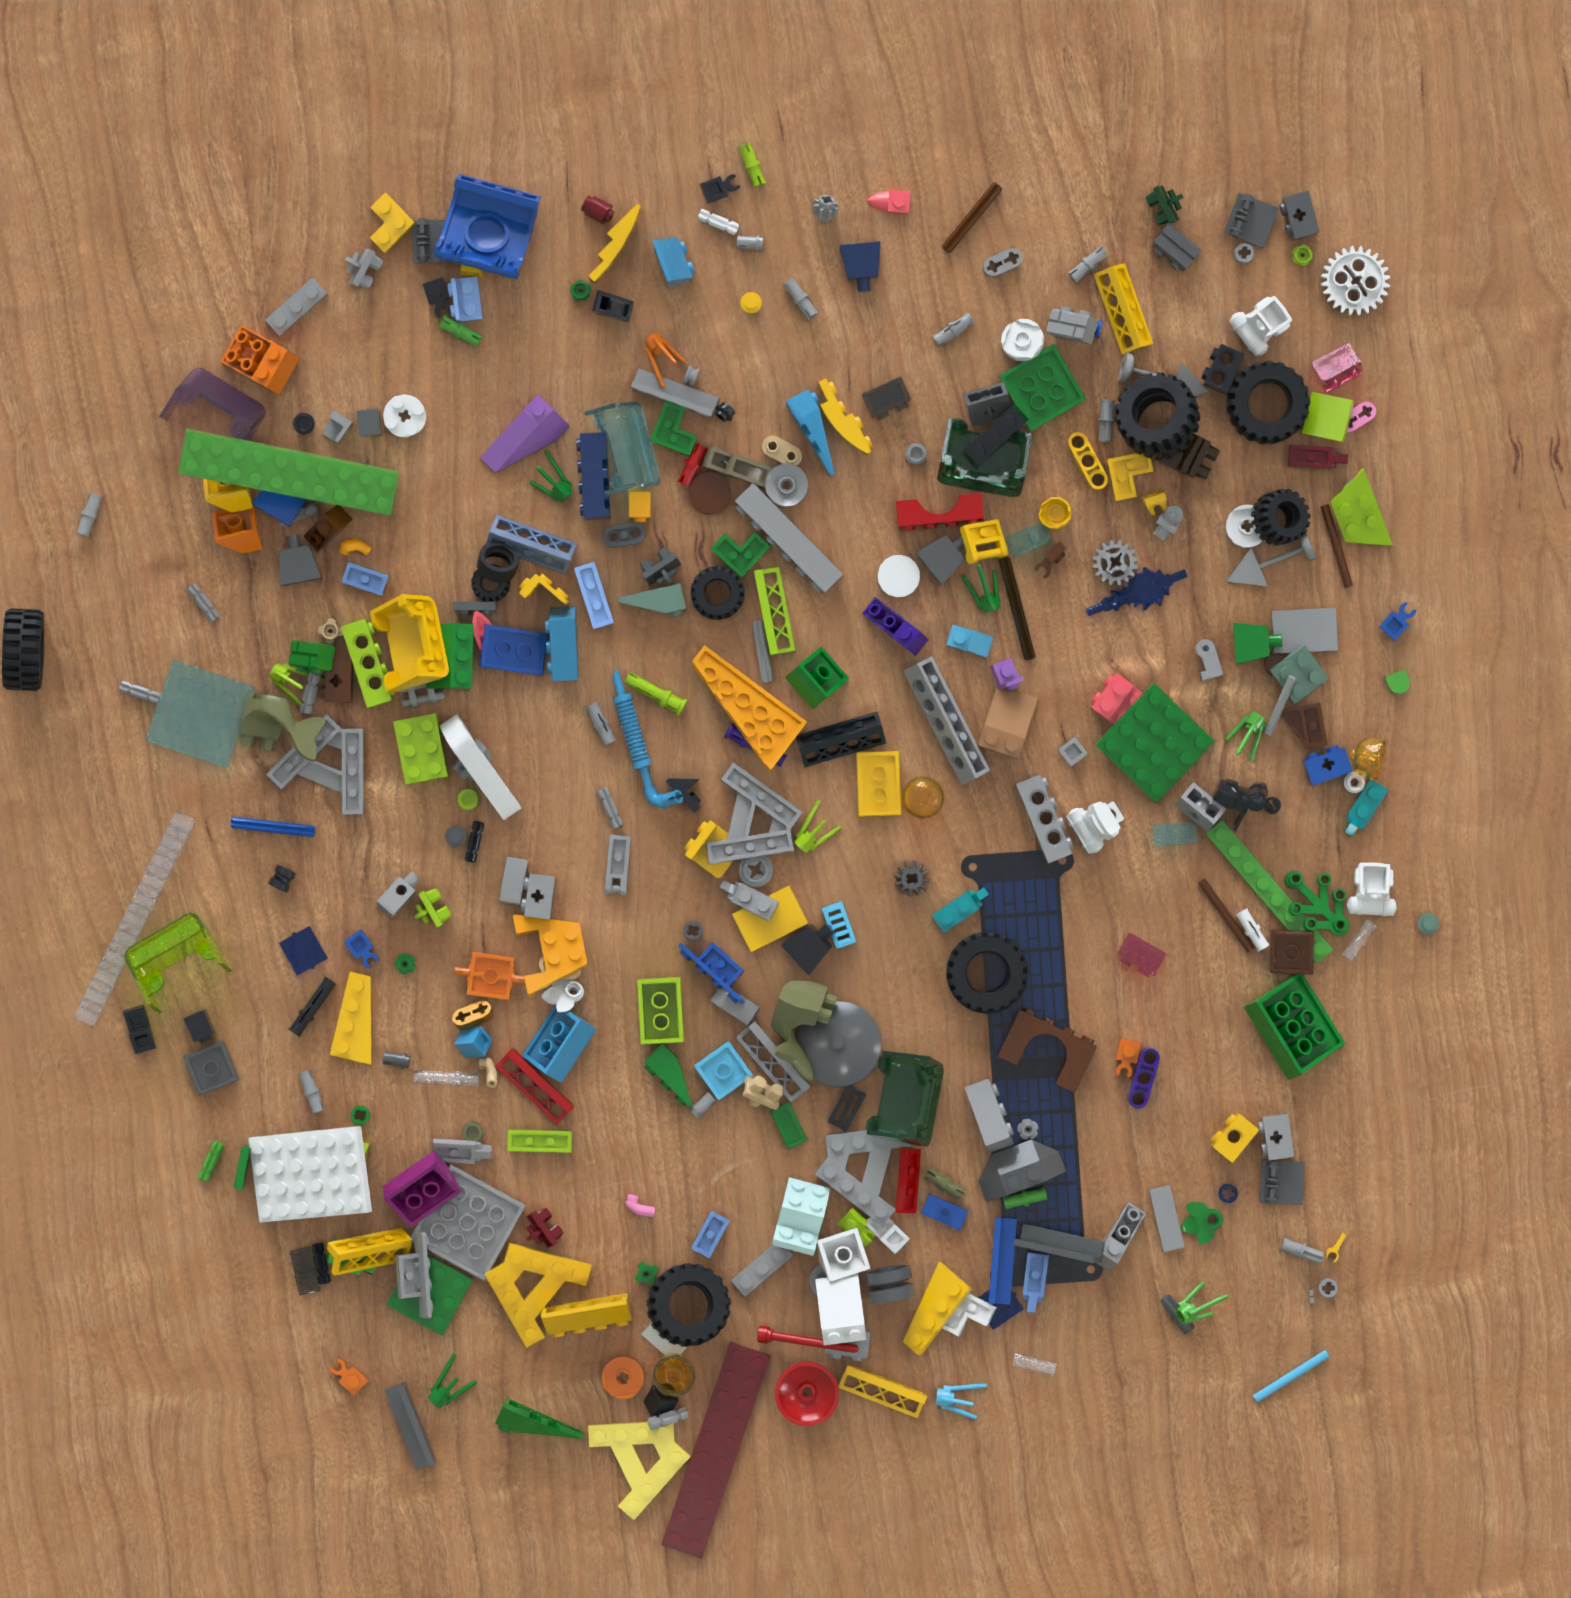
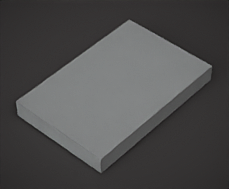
[1271,608,1338,654]

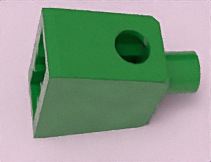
[1233,623,1282,664]

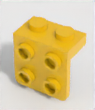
[519,573,570,606]
[684,820,733,878]

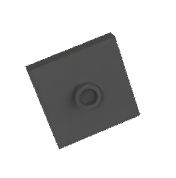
[183,1040,240,1096]

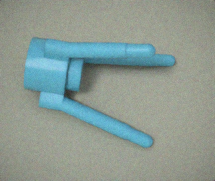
[936,1383,987,1420]

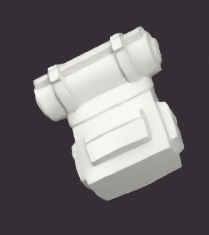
[1229,296,1292,357]
[1066,802,1124,854]
[1347,863,1397,917]

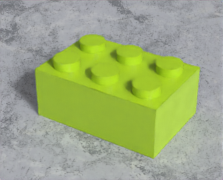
[393,713,450,785]
[637,977,684,1044]

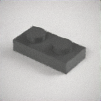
[453,602,497,615]

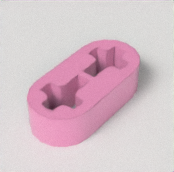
[1347,402,1376,433]

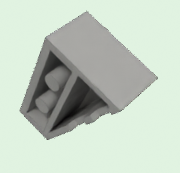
[965,1079,1014,1154]

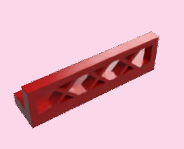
[495,1048,574,1125]

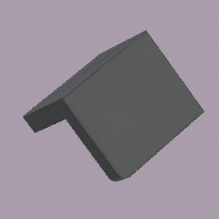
[357,409,382,437]

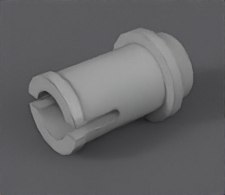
[737,235,763,252]
[689,1092,717,1119]

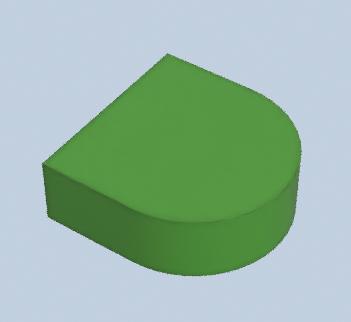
[1385,669,1410,694]

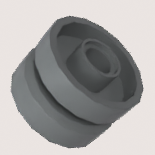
[865,1265,916,1304]

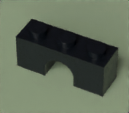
[964,404,1029,466]

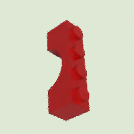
[896,493,984,531]

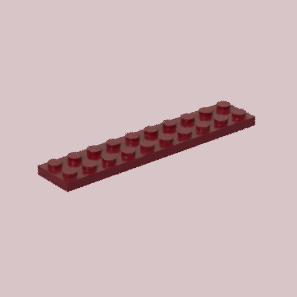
[661,1342,771,1559]

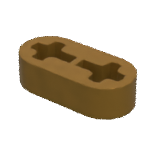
[452,1001,493,1030]

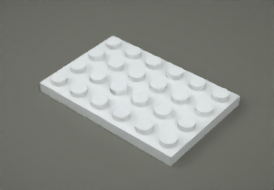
[248,1126,372,1223]

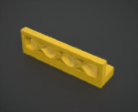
[1094,263,1153,355]
[327,1228,412,1276]
[838,1363,927,1419]

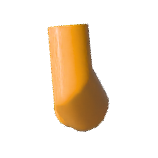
[339,538,372,557]

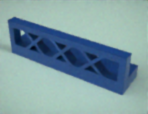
[989,1217,1017,1305]

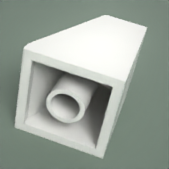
[815,1274,866,1345]

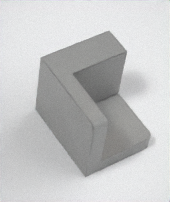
[322,411,354,445]

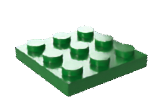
[998,344,1086,432]
[386,1254,473,1336]

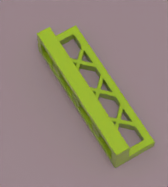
[754,567,795,656]

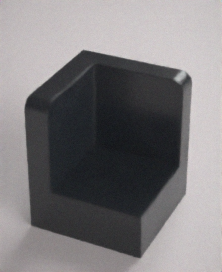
[644,1383,679,1417]

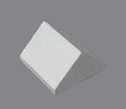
[817,1228,870,1282]

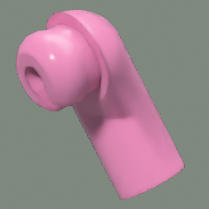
[625,1194,655,1217]

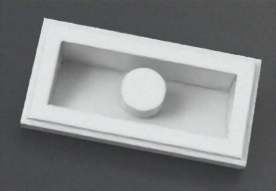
[641,1322,687,1362]

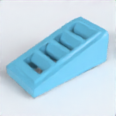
[822,901,856,949]

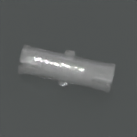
[1342,919,1377,961]
[1012,1353,1057,1376]

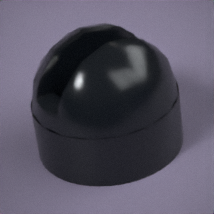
[1264,797,1281,814]

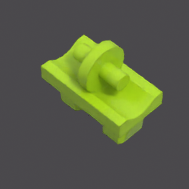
[414,888,452,927]

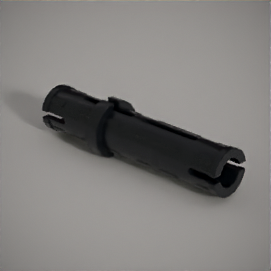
[289,976,337,1037]

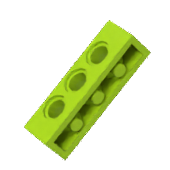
[341,619,395,708]

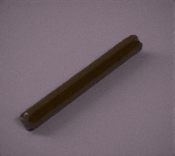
[999,556,1036,661]

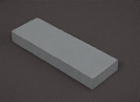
[1149,1184,1185,1252]

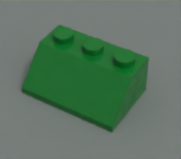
[426,623,474,691]

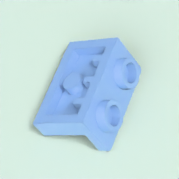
[448,276,483,323]

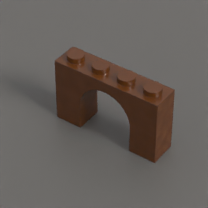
[997,1008,1097,1093]

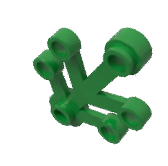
[1284,871,1350,936]

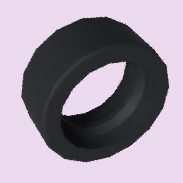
[477,542,519,583]

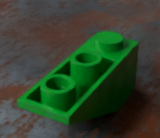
[644,1043,692,1107]

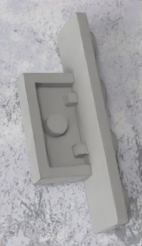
[395,1231,433,1318]

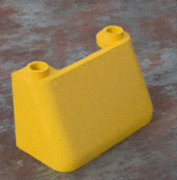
[370,594,449,693]

